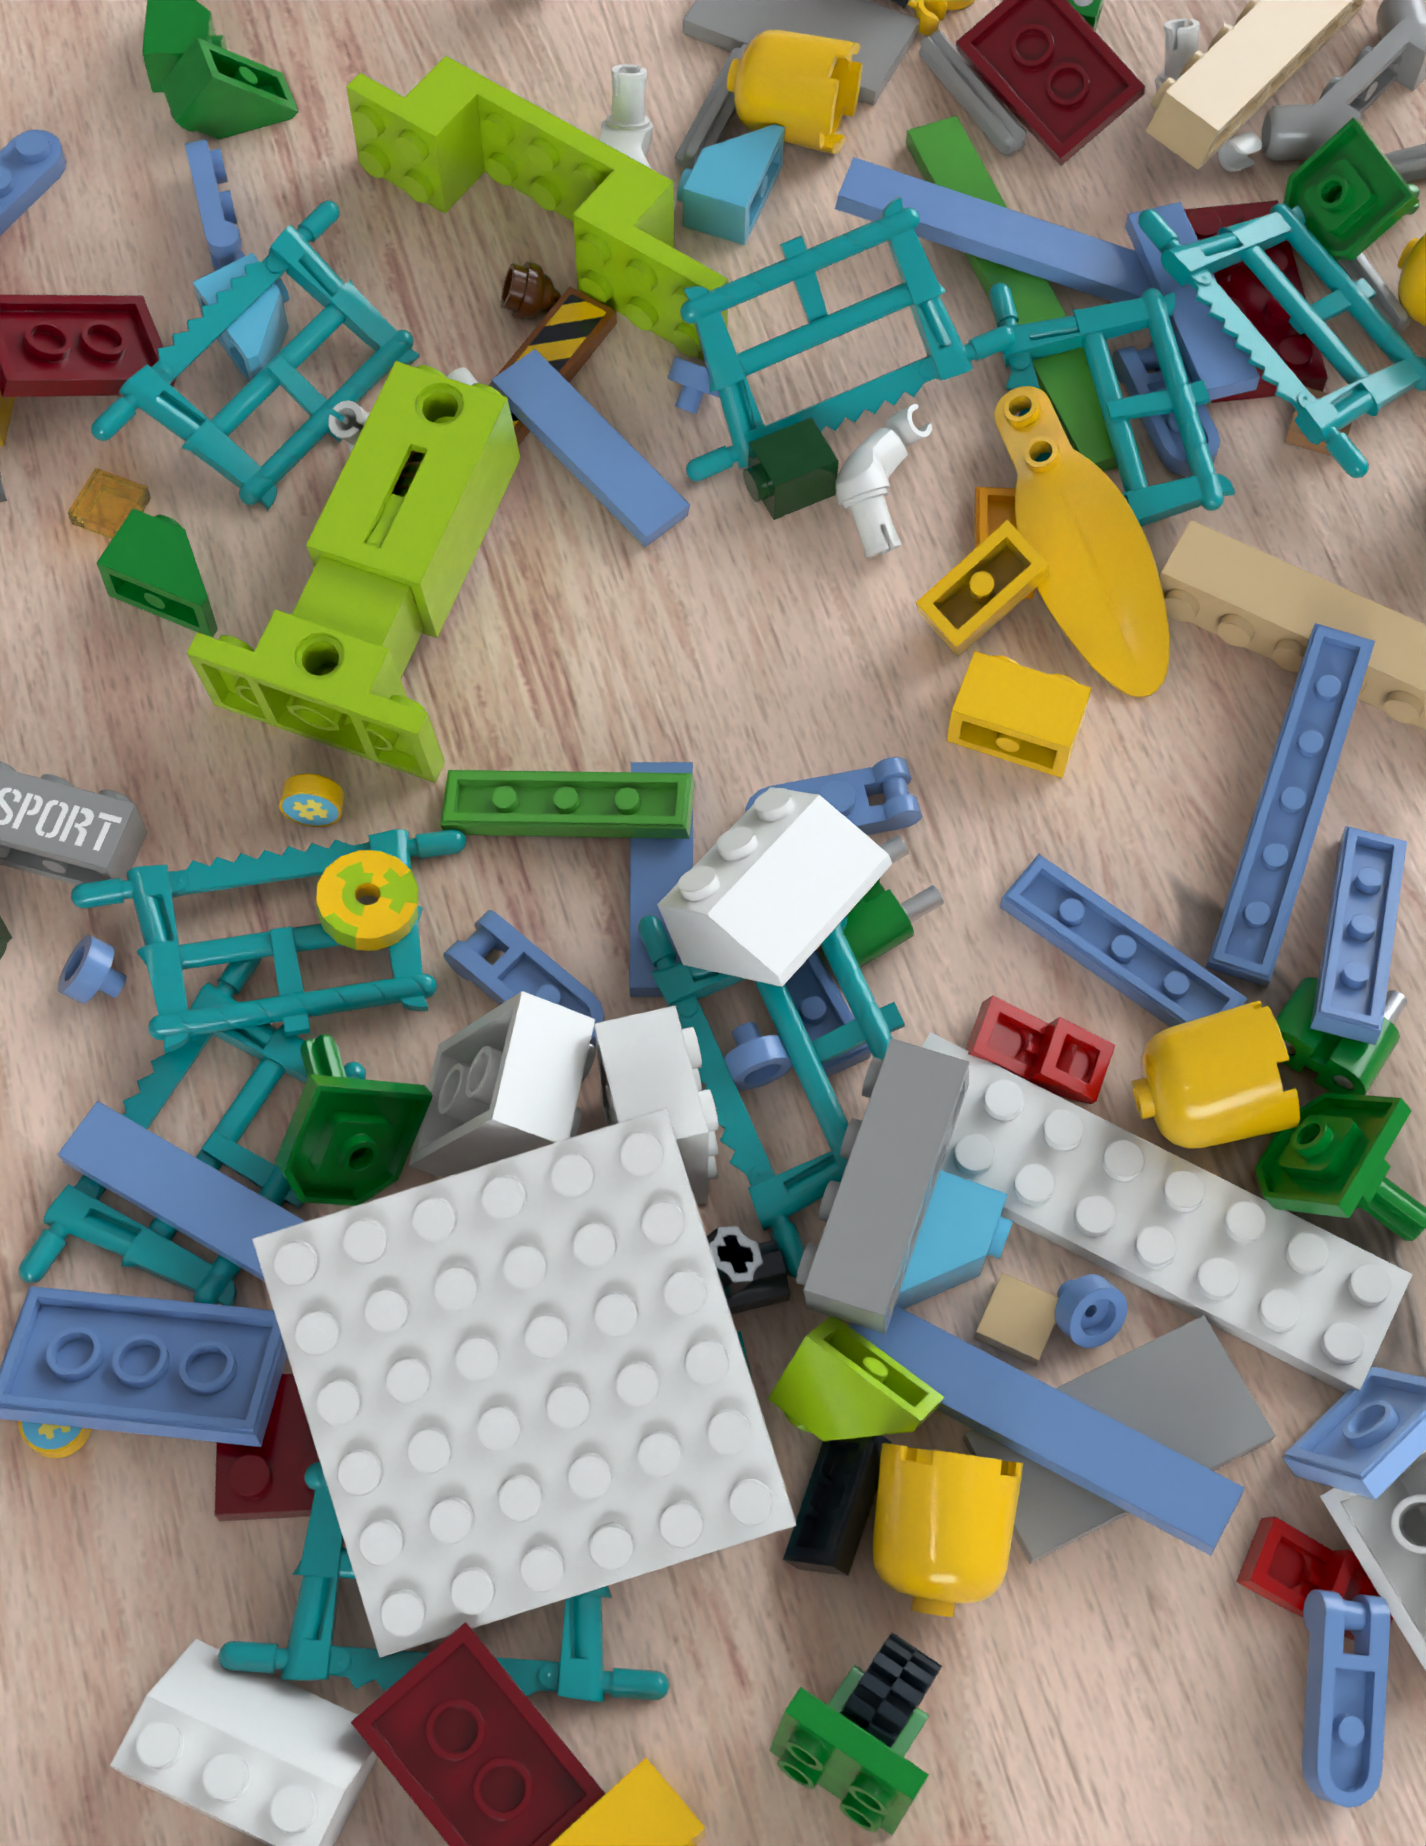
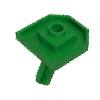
[1283,117,1420,261]
[275,1034,433,1206]
[1255,1093,1426,1241]

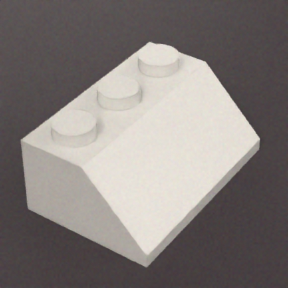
[657,787,892,987]
[1320,1450,1426,1671]
[110,1639,377,1846]

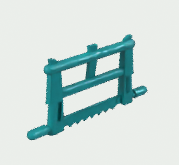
[680,197,1015,481]
[91,200,420,510]
[1138,204,1426,478]
[989,283,1235,527]
[71,829,466,1053]
[638,915,905,1278]
[18,958,366,1306]
[218,1462,670,1702]

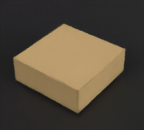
[974,1272,1059,1367]

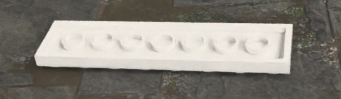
[922,1032,1413,1393]

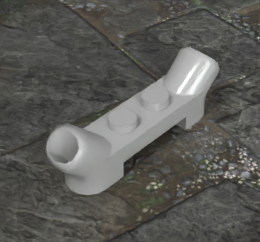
[1261,0,1426,161]

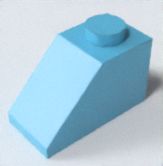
[677,124,785,245]
[193,253,289,382]
[895,1170,1013,1309]

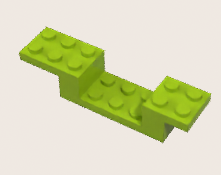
[346,55,728,362]

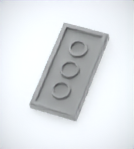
[683,0,920,105]
[963,1315,1276,1564]

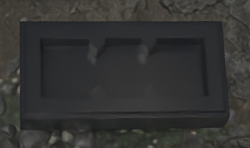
[783,1435,893,1576]

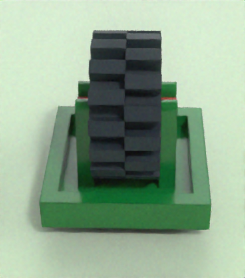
[769,1632,942,1835]

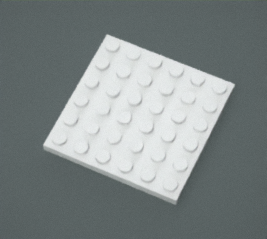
[252,1108,796,1658]

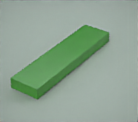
[440,770,695,839]

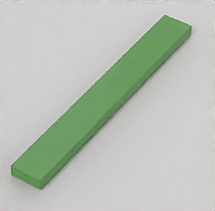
[905,116,1140,472]

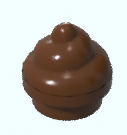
[501,261,561,319]

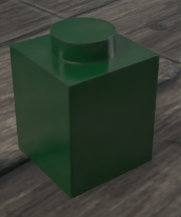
[743,417,839,520]

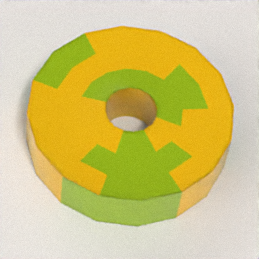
[316,850,419,951]

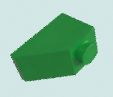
[142,0,227,93]
[161,38,299,140]
[96,508,218,637]

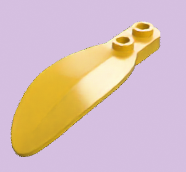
[994,386,1170,697]

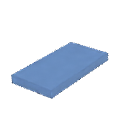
[0,1286,287,1447]

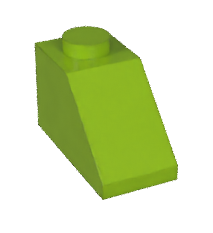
[767,1316,945,1441]

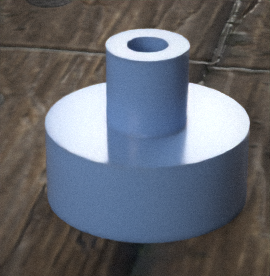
[667,356,720,414]
[58,935,127,1004]
[724,1022,793,1090]
[1055,1274,1128,1348]

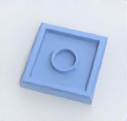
[1282,1367,1426,1500]

